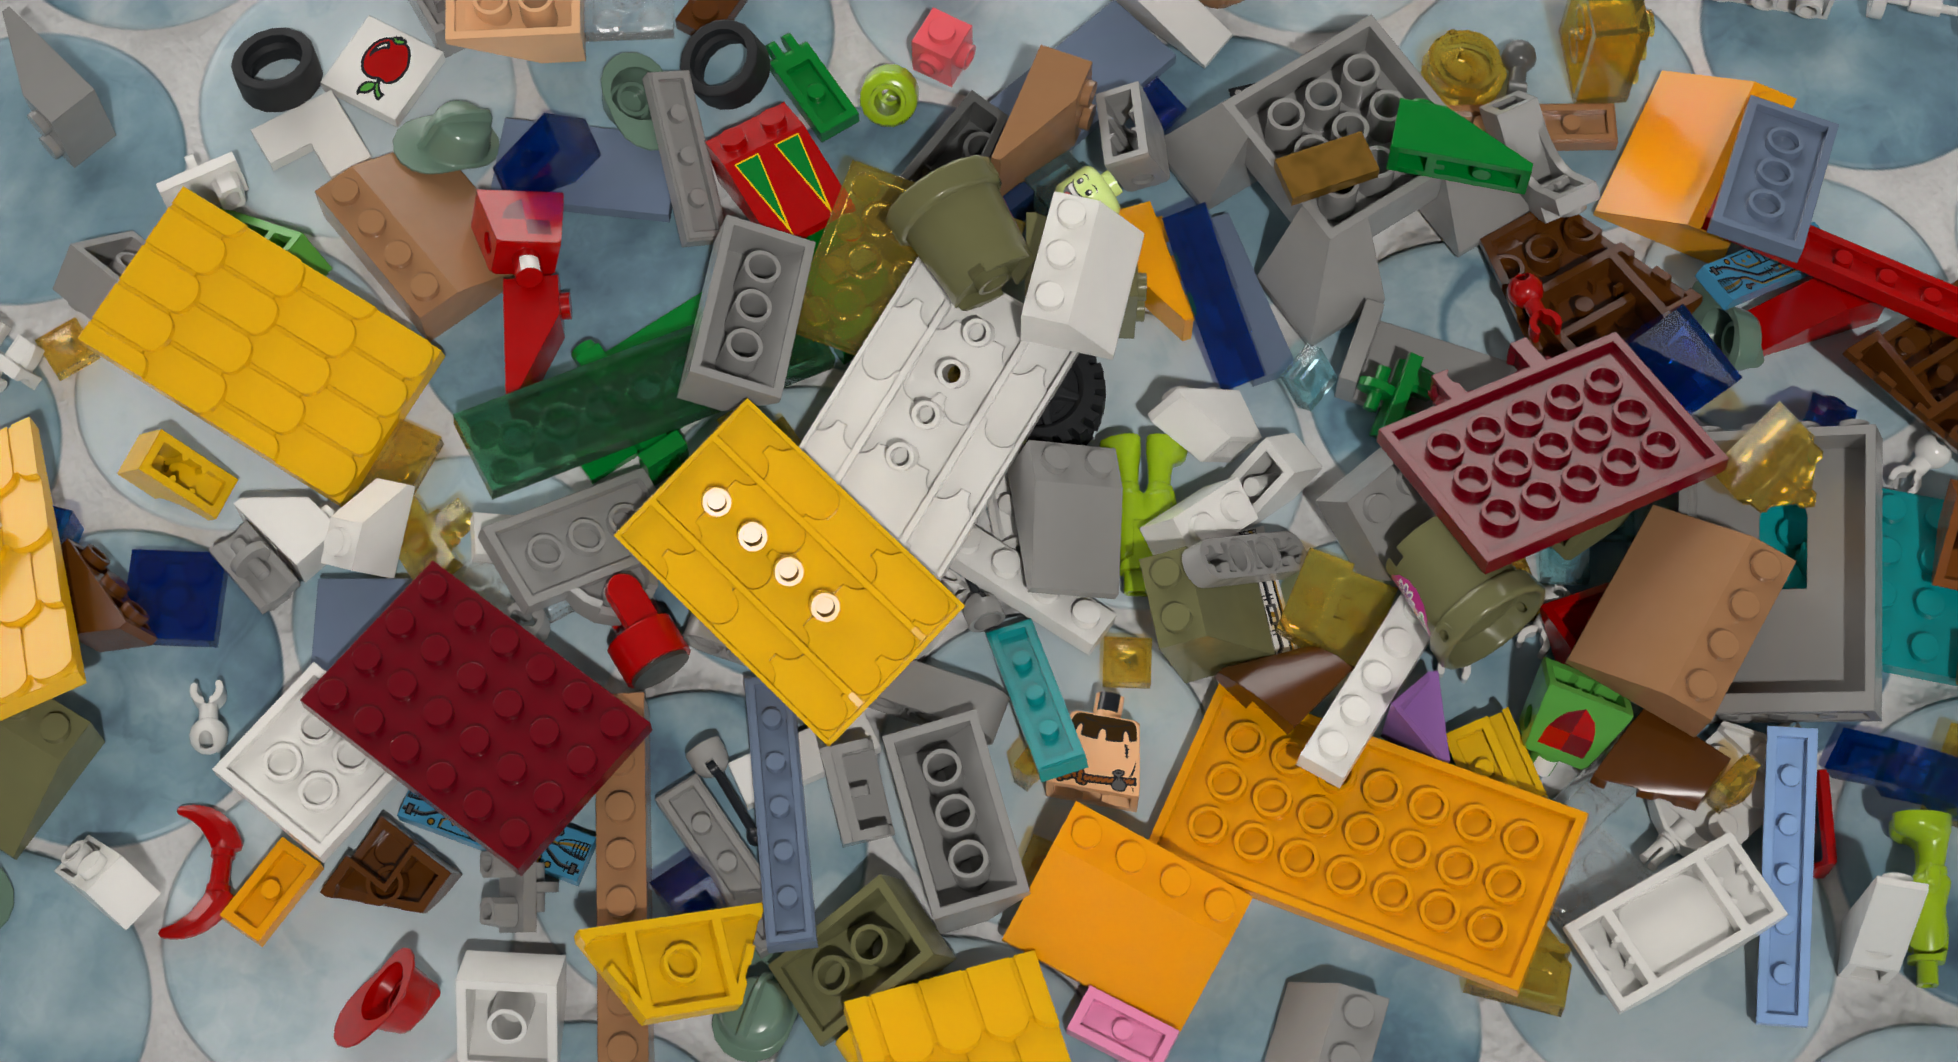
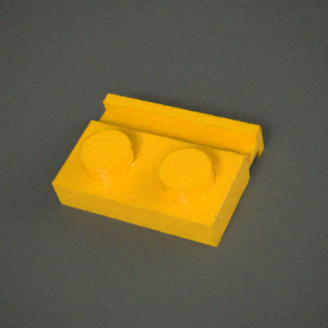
[1446,707,1549,799]

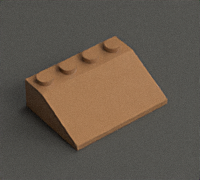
[314,152,515,342]
[1565,505,1796,738]

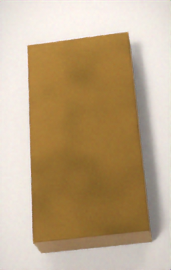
[1274,131,1380,206]

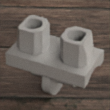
[209,521,301,615]
[480,851,559,933]

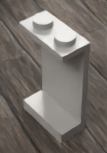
[1335,299,1517,413]

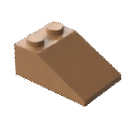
[991,45,1097,197]

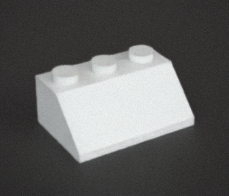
[1021,191,1145,360]

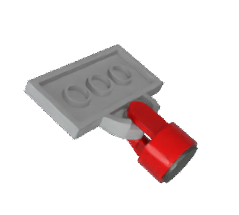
[477,467,691,690]

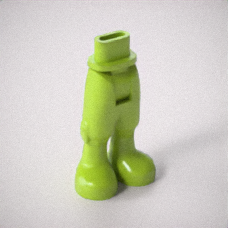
[1099,433,1188,597]
[1889,810,1952,988]

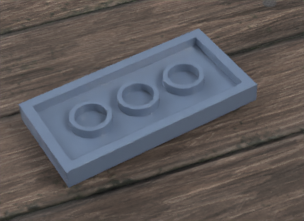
[1707,95,1839,263]

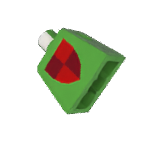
[1519,657,1634,777]

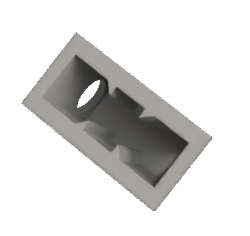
[1095,81,1170,192]

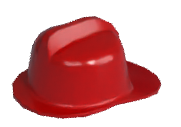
[334,947,441,1048]

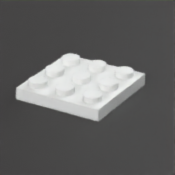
[212,662,399,863]

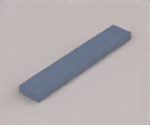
[744,677,818,953]

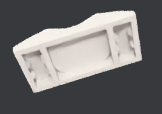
[1563,831,1788,1014]

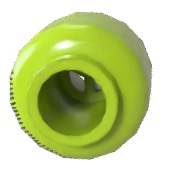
[860,64,919,127]

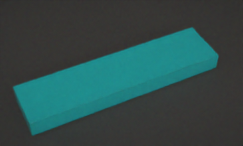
[986,618,1088,783]

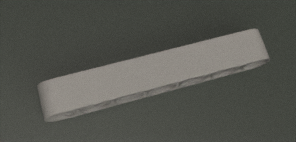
[683,613,1010,745]

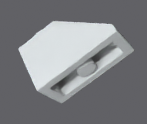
[1228,433,1323,530]
[320,478,415,579]
[234,497,335,583]

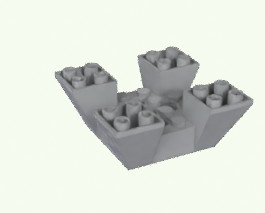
[1165,14,1531,348]

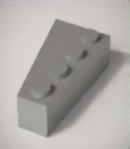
[1315,405,1437,581]

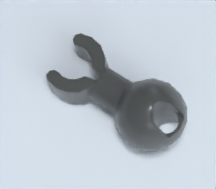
[1501,39,1537,95]

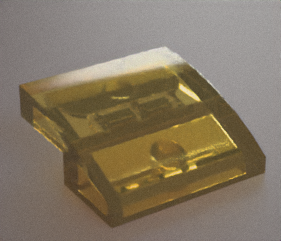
[1276,547,1398,672]

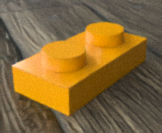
[220,837,324,947]

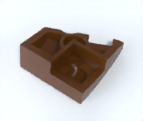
[1214,646,1353,735]
[320,816,463,914]

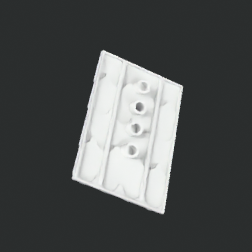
[798,256,1079,581]

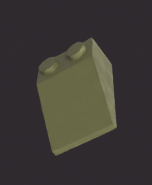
[0,699,105,860]
[768,874,957,1047]

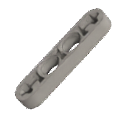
[1182,531,1308,589]

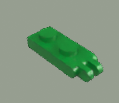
[766,33,860,143]

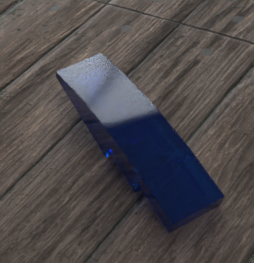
[1162,202,1267,390]
[1824,727,1958,821]

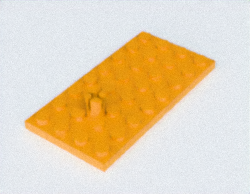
[1148,683,1589,998]

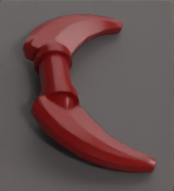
[158,805,243,940]

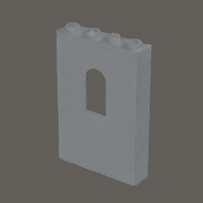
[1678,419,1883,723]

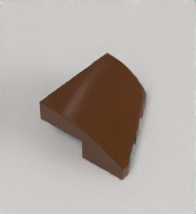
[1590,709,1731,811]

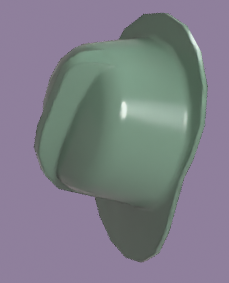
[601,52,663,151]
[393,100,500,174]
[1687,281,1765,383]
[712,950,798,1062]

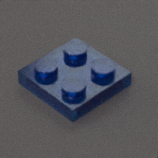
[127,549,228,648]

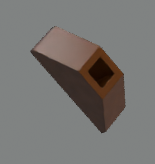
[61,538,158,652]

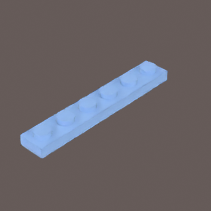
[1755,726,1818,1028]

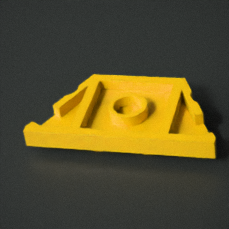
[574,902,764,1026]

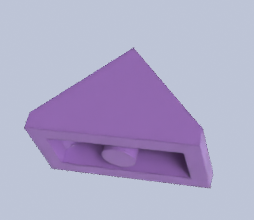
[1381,671,1450,764]

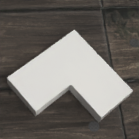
[251,90,372,180]

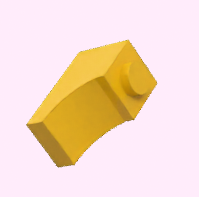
[117,429,238,520]

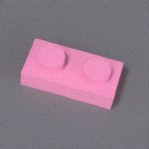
[1066,985,1179,1062]

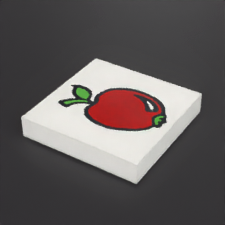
[320,16,446,128]

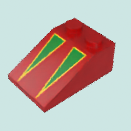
[705,102,856,238]

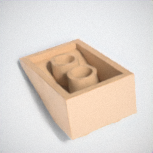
[445,0,586,63]

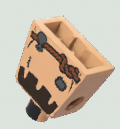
[1046,691,1140,812]

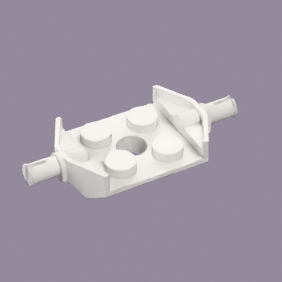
[1639,721,1801,871]

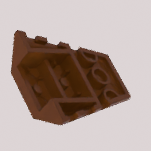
[1480,212,1703,361]
[1842,280,1958,455]

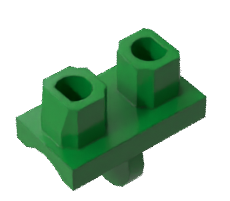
[1357,352,1435,439]

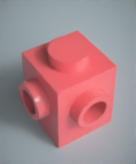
[912,7,976,87]

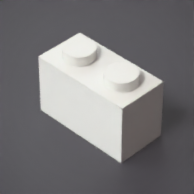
[1139,477,1259,555]

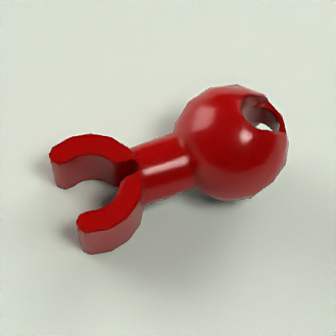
[1507,272,1562,343]

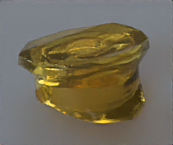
[1421,29,1507,105]

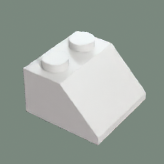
[455,950,567,1062]

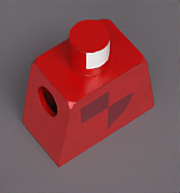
[471,189,564,288]

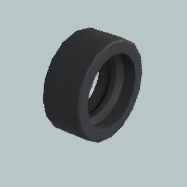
[680,19,771,110]
[231,28,323,112]

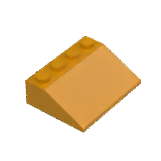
[1593,70,1797,263]
[1002,801,1253,1034]

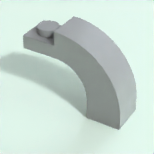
[1479,90,1601,224]

